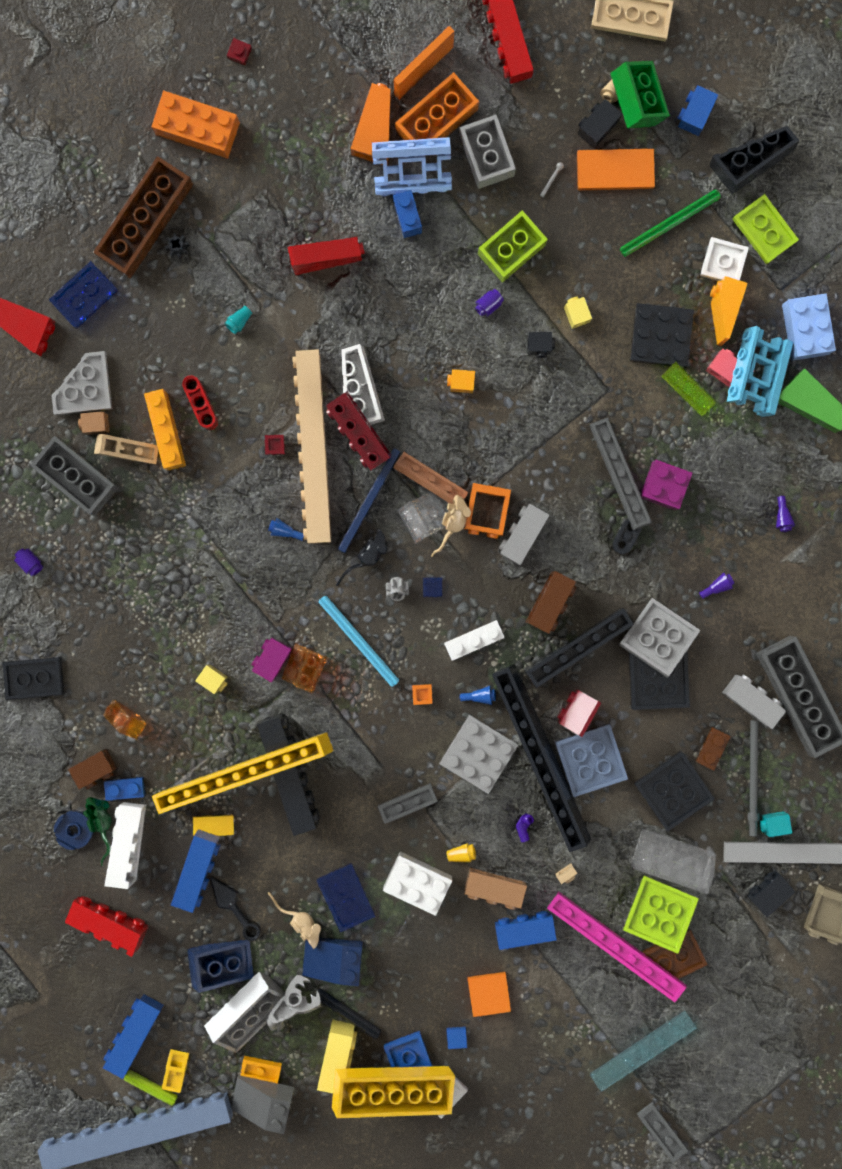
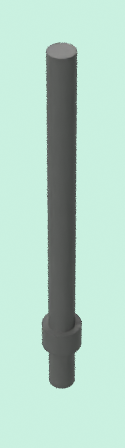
[747,720,759,836]

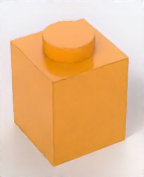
[447,369,475,393]

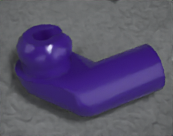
[516,814,534,842]

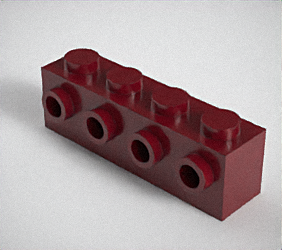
[326,391,391,470]

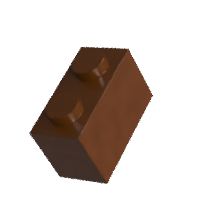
[68,749,117,790]

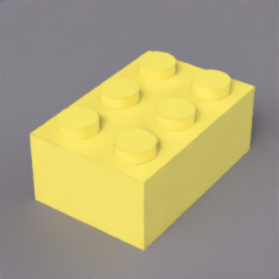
[317,1020,357,1093]

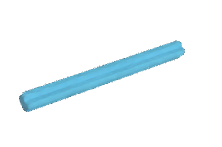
[319,596,399,687]

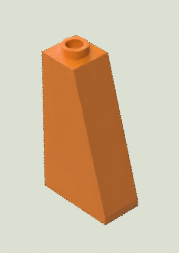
[351,83,391,166]

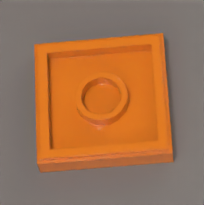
[468,972,511,1017]

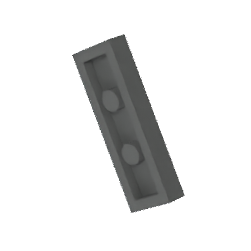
[377,783,438,824]
[637,1102,688,1162]

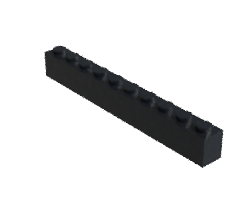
[492,663,591,853]

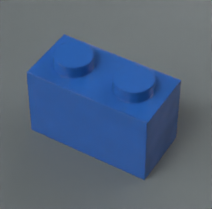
[677,85,718,136]
[393,190,422,238]

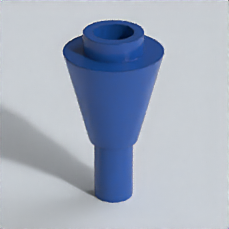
[268,518,304,541]
[460,686,496,705]

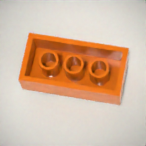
[395,72,479,156]
[151,90,240,159]

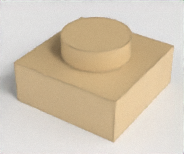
[556,863,578,884]

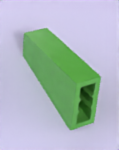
[778,369,842,433]

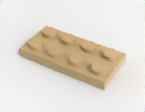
[591,0,674,42]

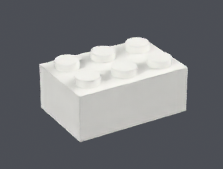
[383,851,452,916]

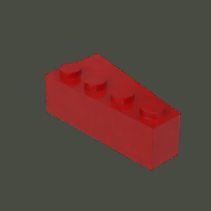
[65,896,149,957]

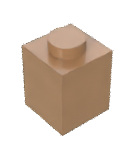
[78,412,110,435]

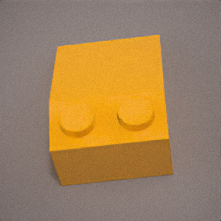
[710,276,748,346]

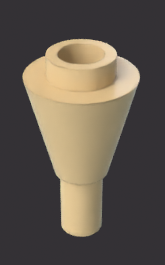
[600,79,618,103]

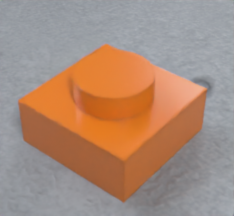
[412,684,432,705]

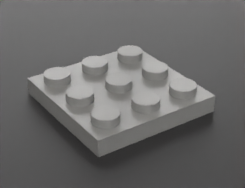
[619,598,700,678]
[439,714,518,794]

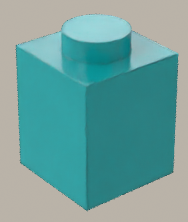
[760,811,792,837]

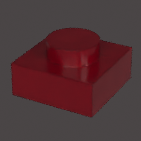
[226,38,252,66]
[265,435,285,455]

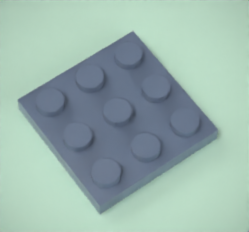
[555,724,628,797]

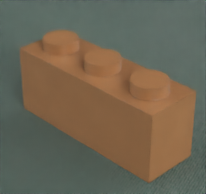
[464,868,527,910]

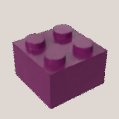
[640,460,692,511]

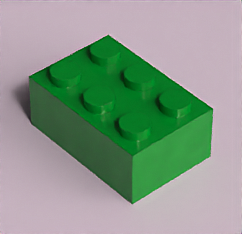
[610,61,670,129]

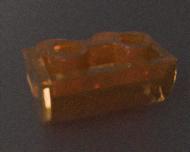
[282,643,327,693]

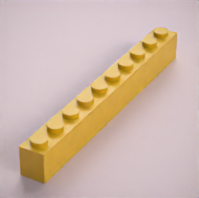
[152,732,334,814]

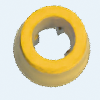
[447,843,476,862]

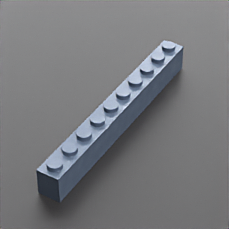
[38,1092,233,1169]

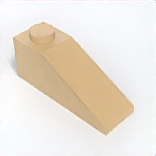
[94,434,158,464]

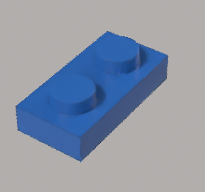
[104,777,145,801]

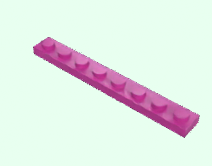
[547,892,686,1002]

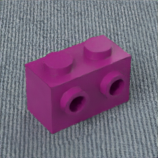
[251,637,293,683]

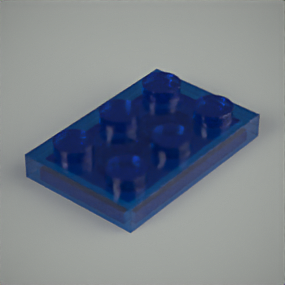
[49,261,118,329]
[316,863,375,933]

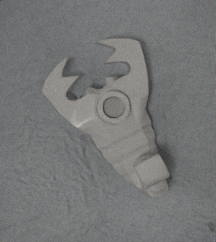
[267,975,321,1031]

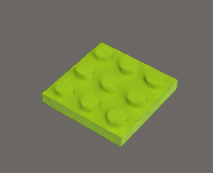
[623,875,699,954]

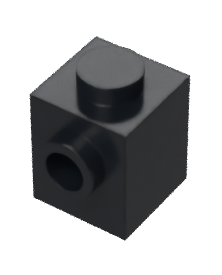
[527,332,556,358]

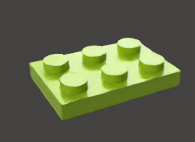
[732,194,799,264]

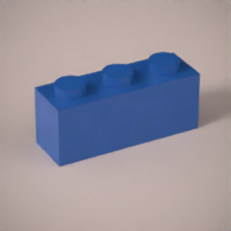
[494,911,556,950]

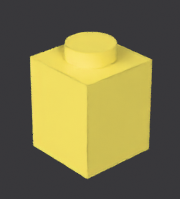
[564,296,592,329]
[196,664,228,694]

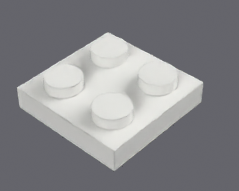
[700,237,749,281]

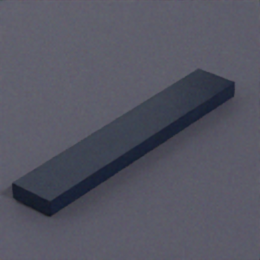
[339,448,401,553]

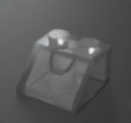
[397,492,447,544]

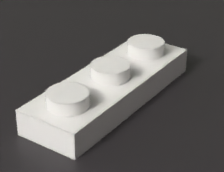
[444,620,504,661]

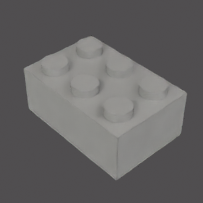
[459,115,516,189]

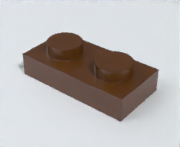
[695,727,731,770]

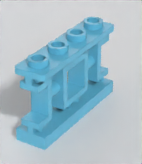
[727,326,793,417]

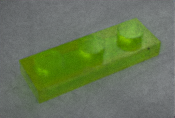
[661,362,716,416]

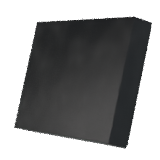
[2,657,64,700]

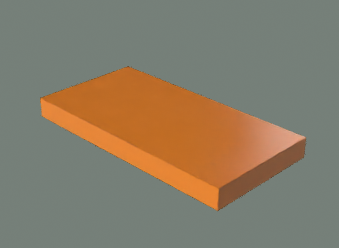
[394,26,454,100]
[577,149,655,190]

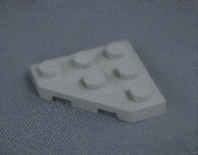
[52,351,113,415]

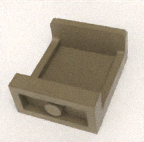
[804,884,842,945]

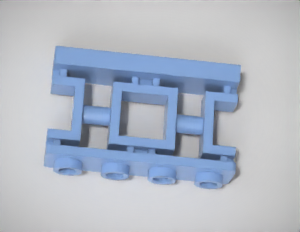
[372,137,452,196]

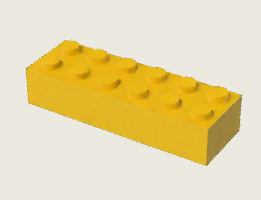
[332,1066,455,1118]

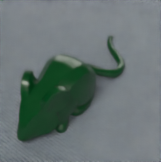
[83,797,112,866]

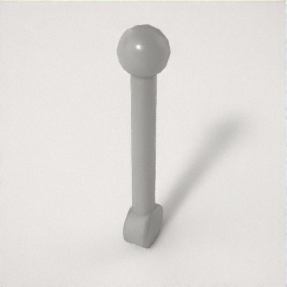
[540,162,564,198]

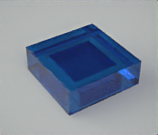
[423,578,442,597]

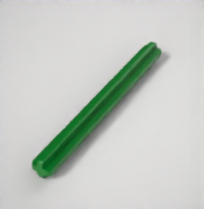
[620,189,721,257]

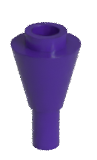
[776,496,795,532]
[699,572,735,599]

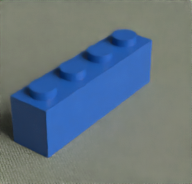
[171,829,221,913]
[103,994,164,1079]

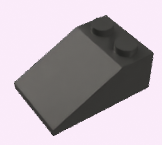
[231,1075,294,1134]

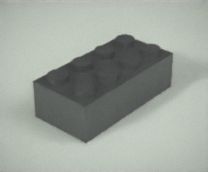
[30,436,119,516]

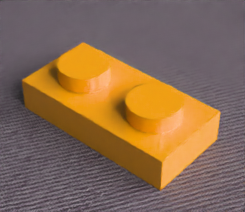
[240,1056,282,1083]

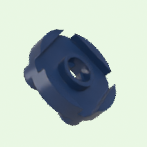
[54,810,94,850]

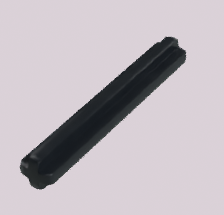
[314,988,381,1039]

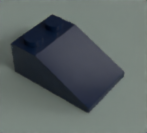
[302,937,363,986]
[187,940,254,993]

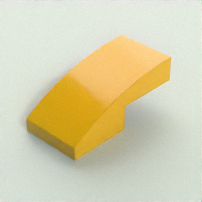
[193,814,234,836]
[161,1049,189,1093]

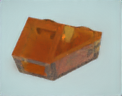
[103,699,147,740]

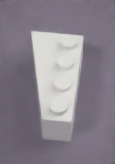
[342,344,385,425]
[105,802,146,889]

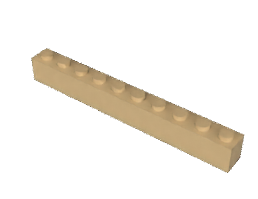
[293,349,332,544]

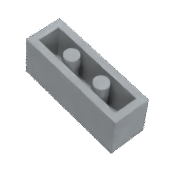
[498,503,549,565]
[722,675,786,729]

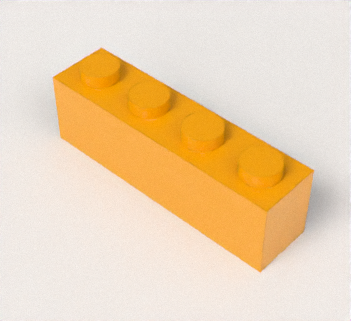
[144,389,186,471]

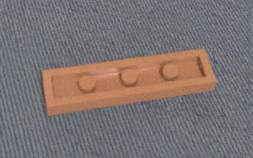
[393,452,468,504]

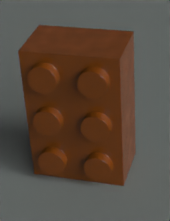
[525,571,577,634]

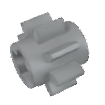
[386,577,409,601]

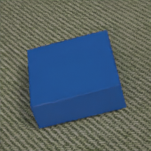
[447,1026,467,1049]

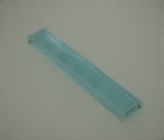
[590,1011,697,1092]

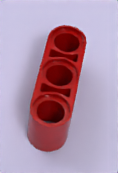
[182,375,218,430]

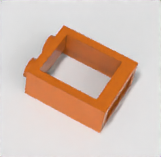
[464,483,511,539]

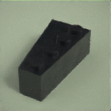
[709,126,799,195]

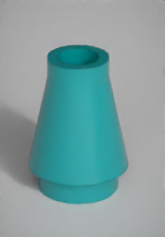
[224,306,252,334]

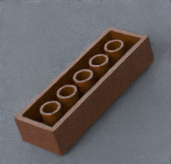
[93,156,194,279]

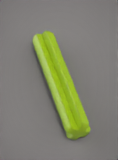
[124,1070,178,1106]

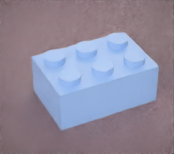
[782,293,836,361]

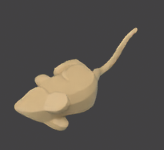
[431,495,471,557]
[268,892,321,949]

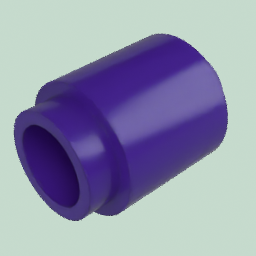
[475,289,504,317]
[14,548,43,577]

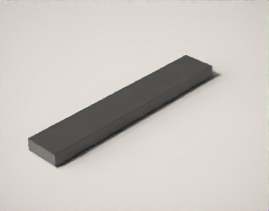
[589,418,652,531]

